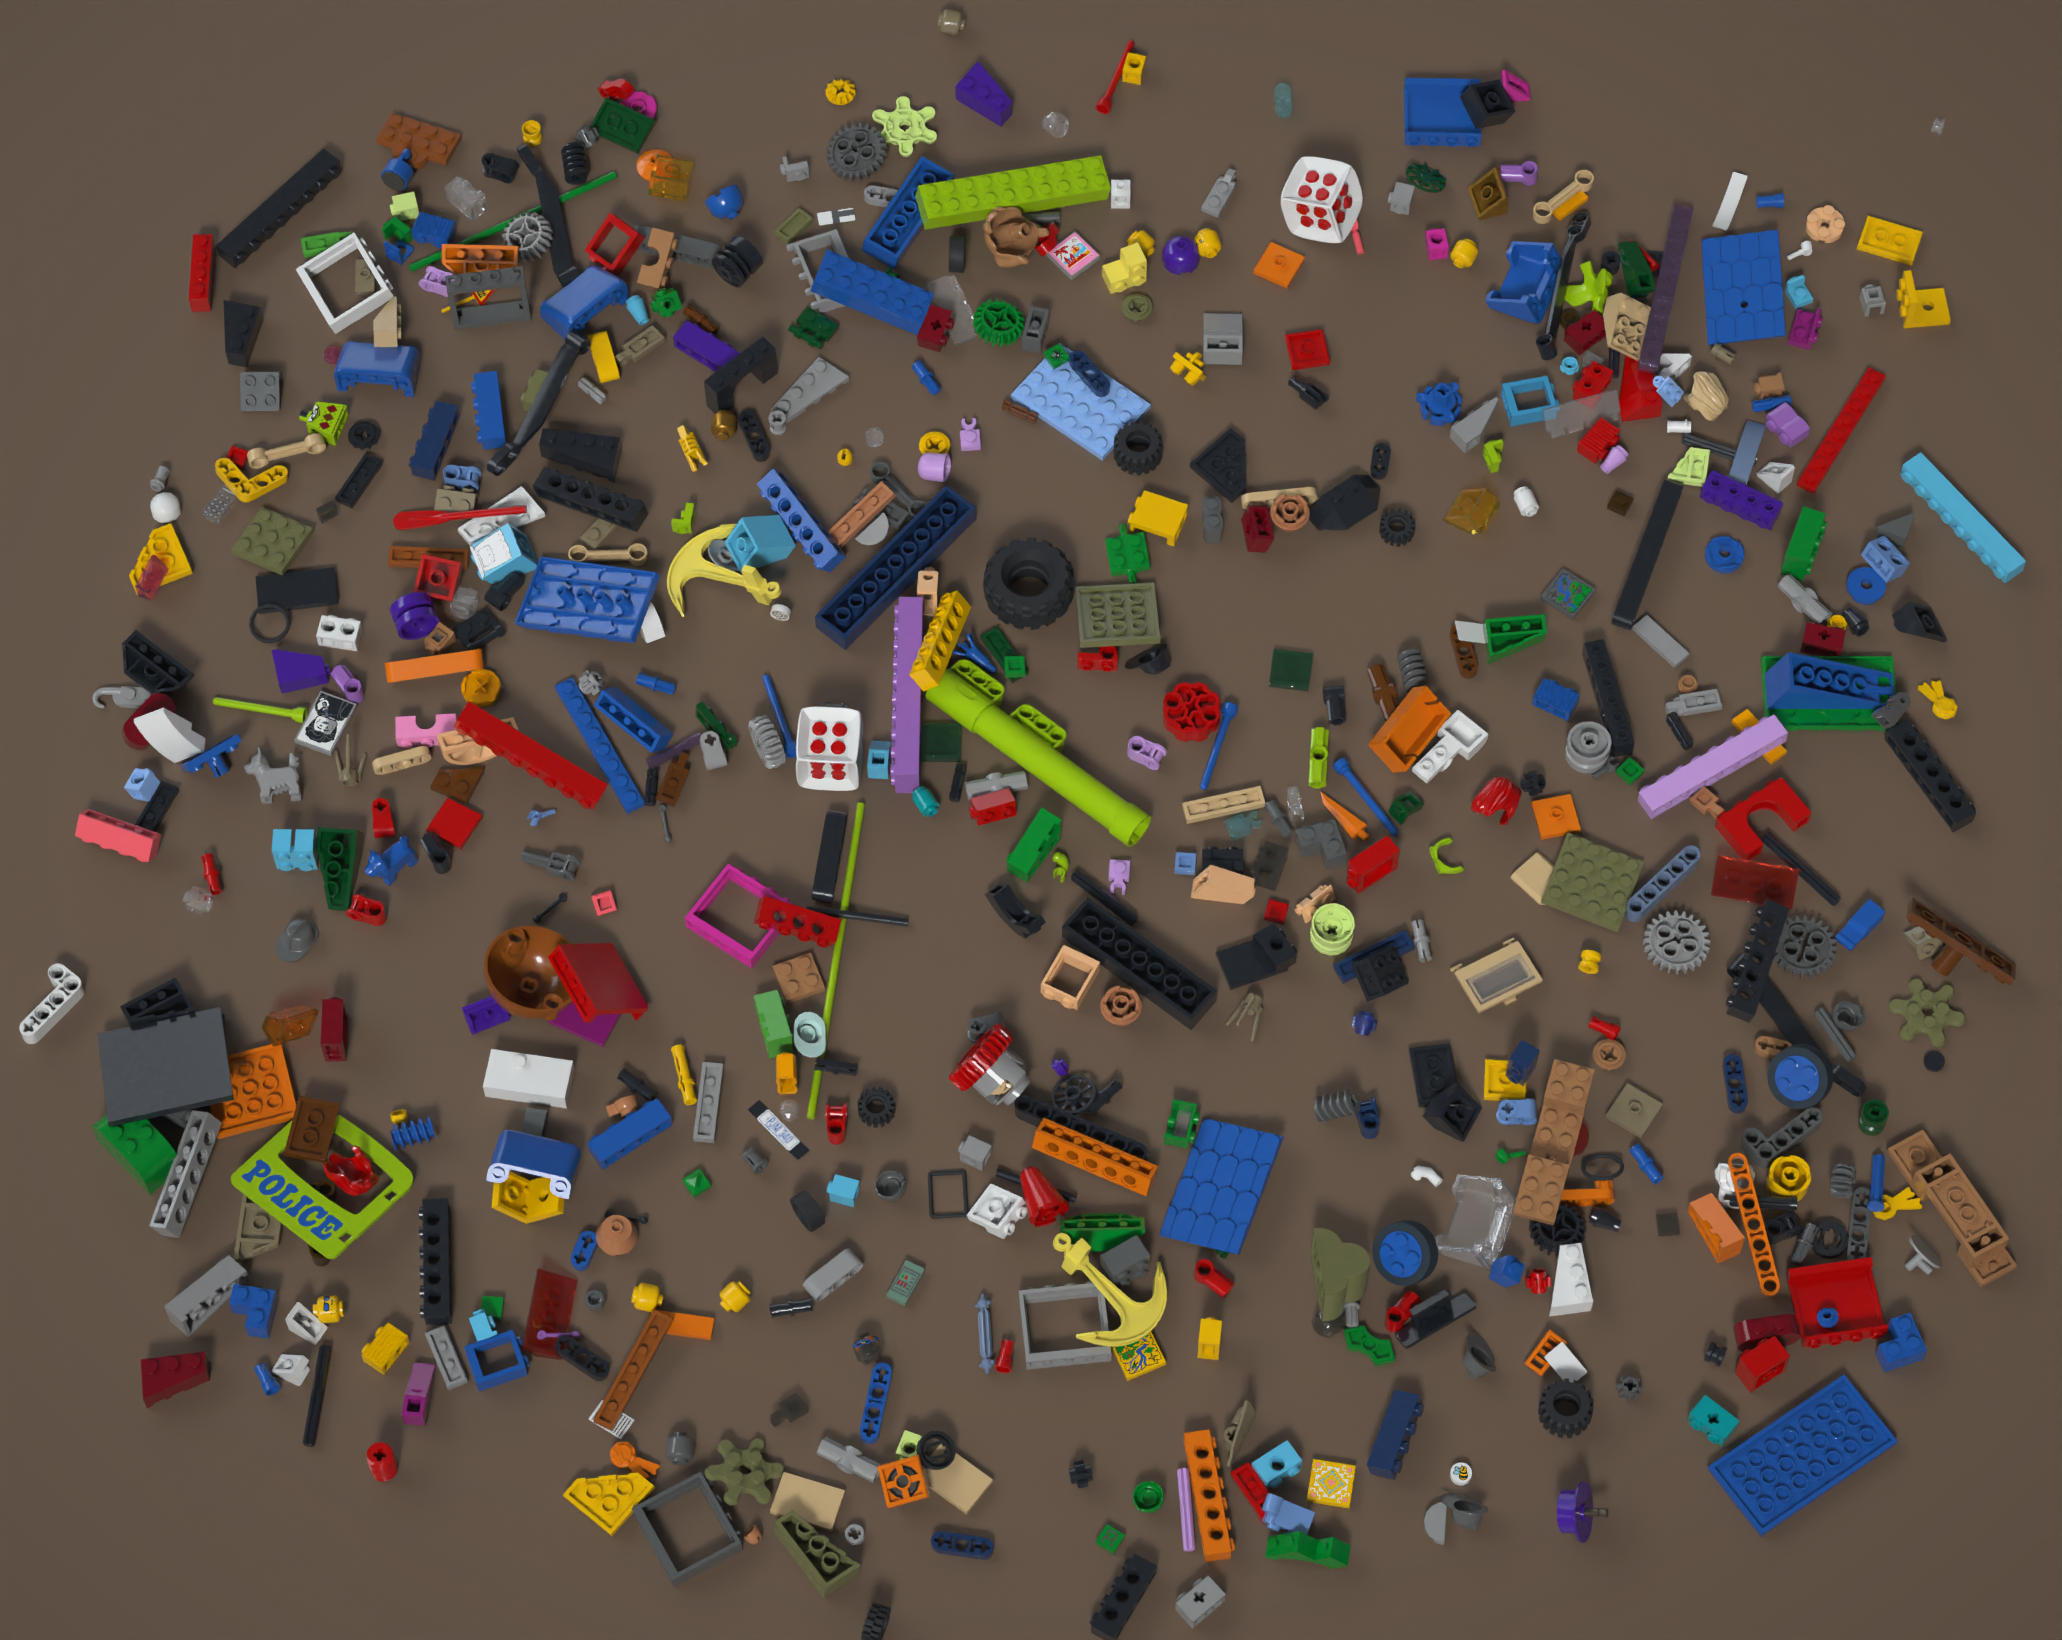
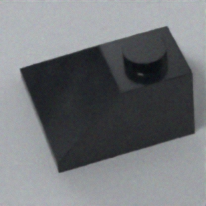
[1892,602,1947,642]
[1422,1083,1482,1142]

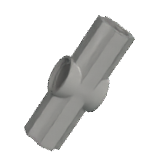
[1778,574,1832,625]
[965,771,1028,800]
[817,1437,880,1483]

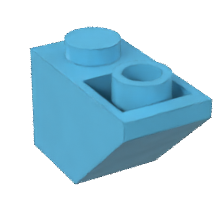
[867,741,892,779]

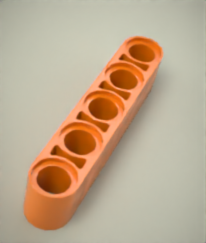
[384,649,484,683]

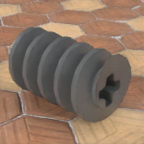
[1397,648,1429,693]
[1314,1089,1361,1122]

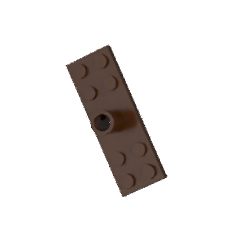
[1906,898,2016,985]

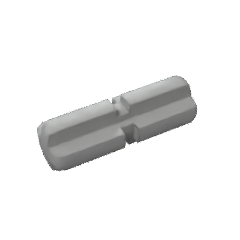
[578,377,607,404]

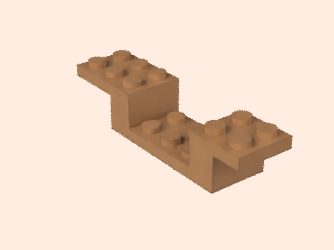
[1513,1059,1595,1225]
[1887,1130,2017,1288]

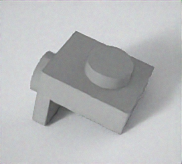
[780,156,809,182]

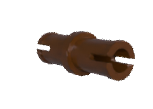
[683,304,719,335]

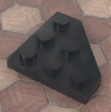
[1190,428,1246,503]

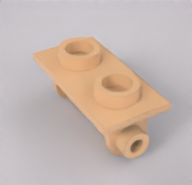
[1295,885,1336,923]

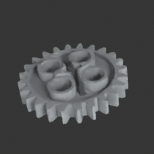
[1643,910,1710,975]

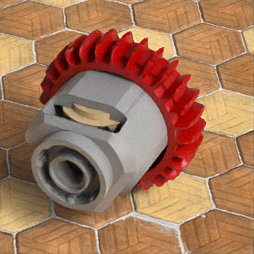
[949,1024,1031,1106]

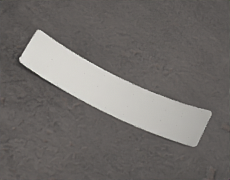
[1712,172,1747,230]

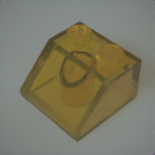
[648,155,694,202]
[1443,488,1501,534]

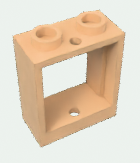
[1041,945,1100,1010]

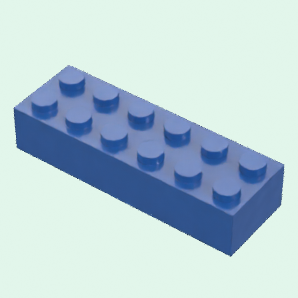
[862,156,955,270]
[810,249,934,335]

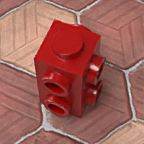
[968,788,1016,826]

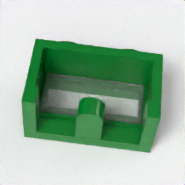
[1164,1099,1200,1149]

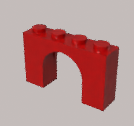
[1715,777,1812,863]

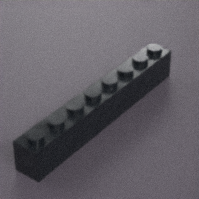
[216,148,342,268]

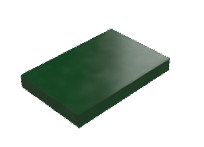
[590,97,656,154]

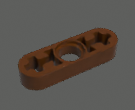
[1450,625,1478,679]

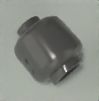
[666,1432,694,1465]

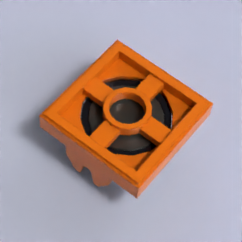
[877,1455,930,1509]

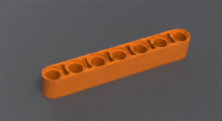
[1728,1153,1780,1297]

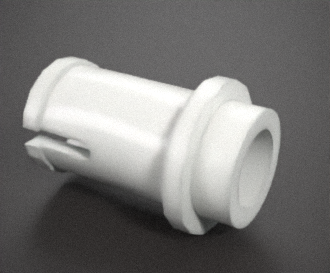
[1667,419,1691,433]

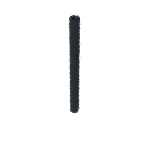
[806,906,908,927]

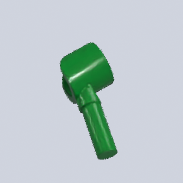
[1495,1148,1526,1164]

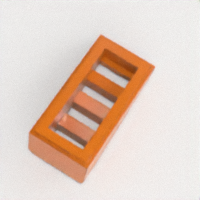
[1524,1329,1567,1377]

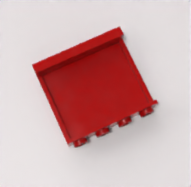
[548,943,649,1023]
[1786,1257,1889,1349]

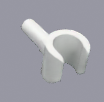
[1787,241,1812,260]

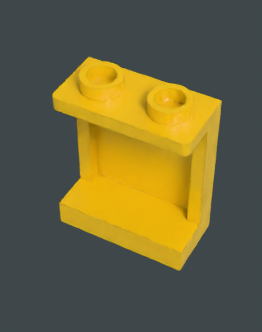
[1128,490,1188,546]

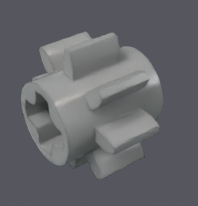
[578,670,603,696]

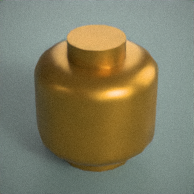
[711,410,737,440]

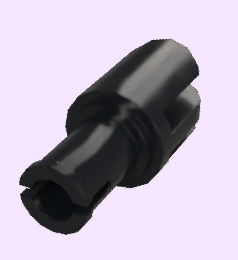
[1288,375,1329,410]

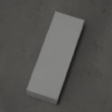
[1632,615,1689,668]
[425,1325,468,1390]

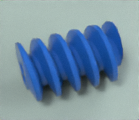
[390,1116,436,1151]

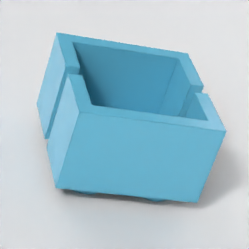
[272,829,319,871]

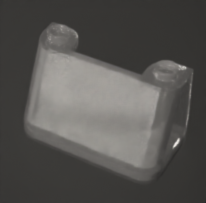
[1435,1174,1516,1269]

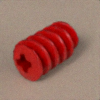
[366,1442,398,1482]

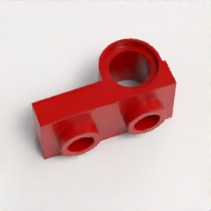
[1077,646,1118,672]

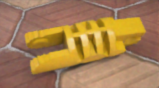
[677,425,708,472]

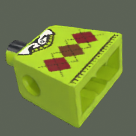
[299,402,349,446]

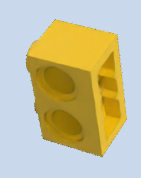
[1197,1317,1222,1360]

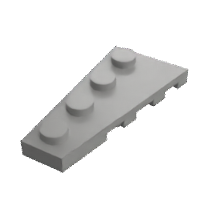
[771,357,849,423]

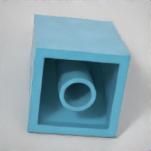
[724,515,796,573]

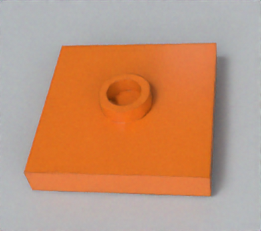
[1253,242,1305,289]
[1531,794,1581,840]

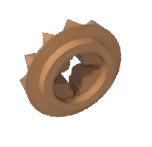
[1592,1039,1626,1072]

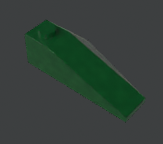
[316,827,364,911]

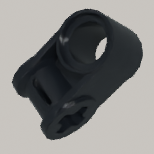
[481,153,520,184]
[1765,1210,1804,1245]

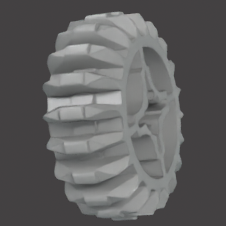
[502,212,553,263]
[748,715,786,769]

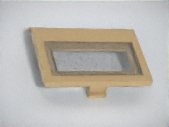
[1450,938,1543,1014]

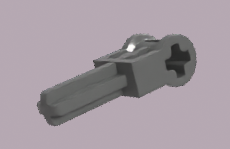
[521,850,581,882]

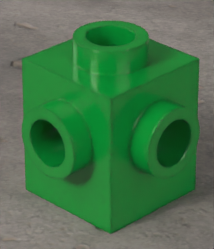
[650,288,682,317]

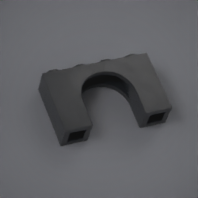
[704,337,778,413]

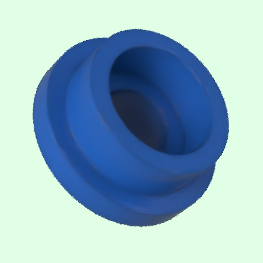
[1817,1308,1839,1328]

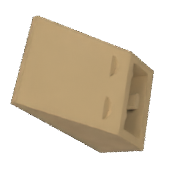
[1603,293,1651,361]

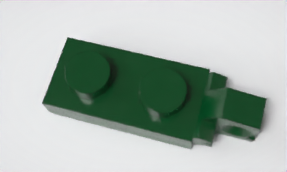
[695,702,738,752]

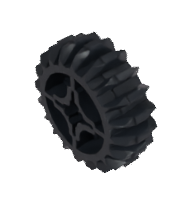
[1529,1202,1586,1257]

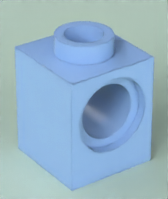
[124,768,160,802]

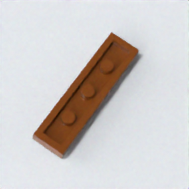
[388,546,469,570]

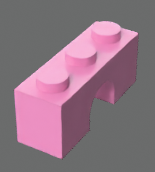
[395,713,457,749]

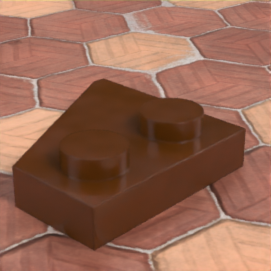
[430,768,485,804]

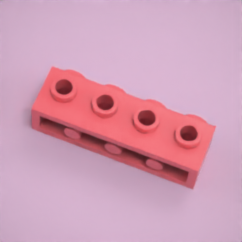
[75,809,161,862]

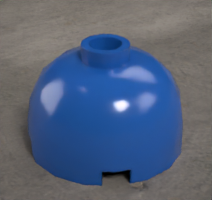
[705,184,744,220]

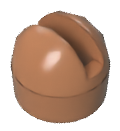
[743,1525,762,1545]

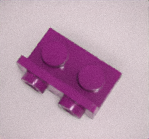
[1787,308,1823,350]

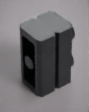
[1202,846,1243,875]

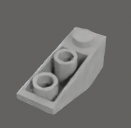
[1450,397,1499,453]

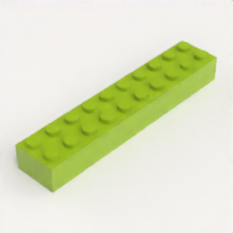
[915,155,1111,230]

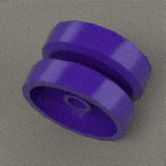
[389,592,440,640]

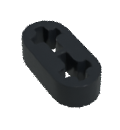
[1370,443,1391,480]

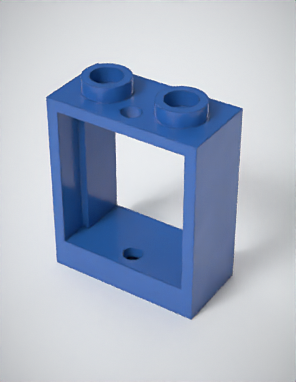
[464,1330,529,1392]

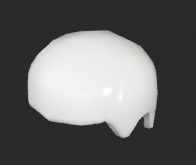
[150,492,181,523]

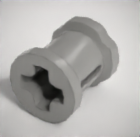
[768,410,786,435]

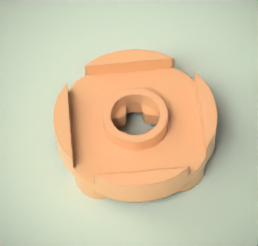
[1806,205,1845,243]

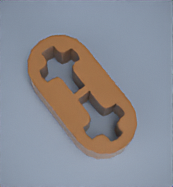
[1754,1036,1793,1059]

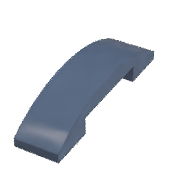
[1729,420,1766,486]

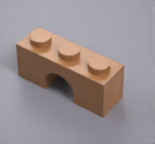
[637,227,679,290]

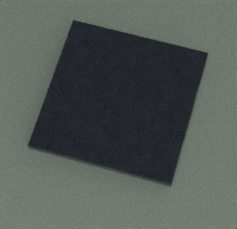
[97,1007,234,1127]

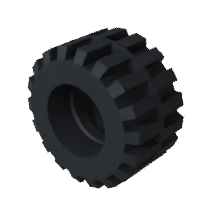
[1114,421,1163,475]
[1538,1379,1594,1438]

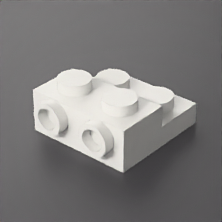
[966,1183,1027,1239]

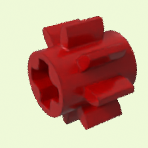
[1525,1269,1552,1294]

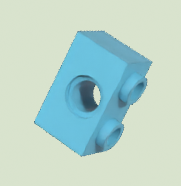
[1252,1440,1302,1490]

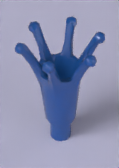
[952,633,997,674]

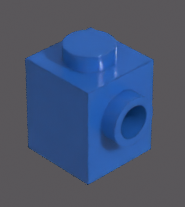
[1489,1255,1525,1288]

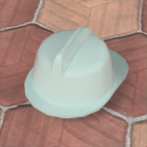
[793,1012,826,1058]

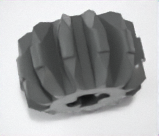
[1830,1163,1856,1199]

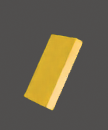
[1857,216,1923,266]

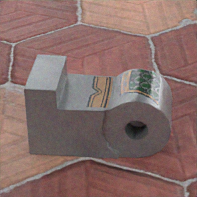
[1871,692,1911,729]

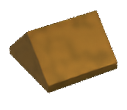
[1468,167,1508,220]

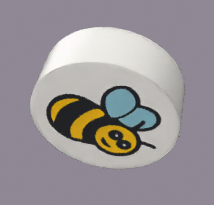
[1450,1462,1472,1485]

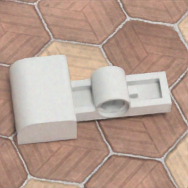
[1412,710,1488,783]

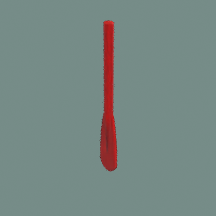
[393,505,527,530]

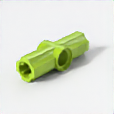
[1308,727,1329,789]

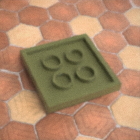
[231,507,313,576]

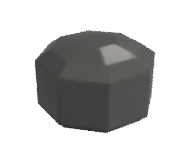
[584,1289,606,1312]

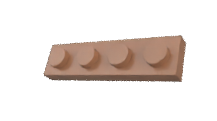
[828,481,896,548]

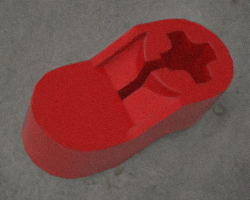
[597,79,635,101]
[1035,222,1060,256]

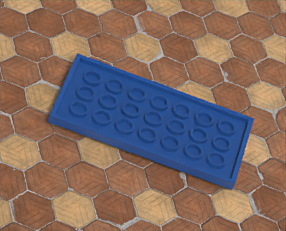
[1708,1375,1898,1537]

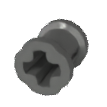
[741,1146,769,1174]

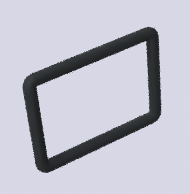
[928,1170,968,1219]

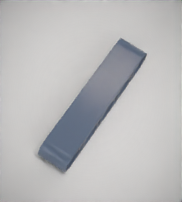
[1625,845,1701,922]

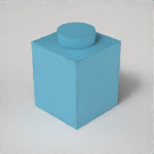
[827,1174,860,1207]

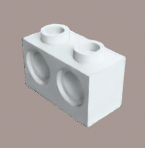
[316,615,363,651]

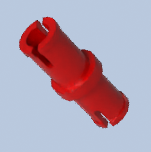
[200,853,222,895]

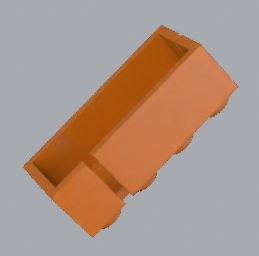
[1368,686,1451,773]

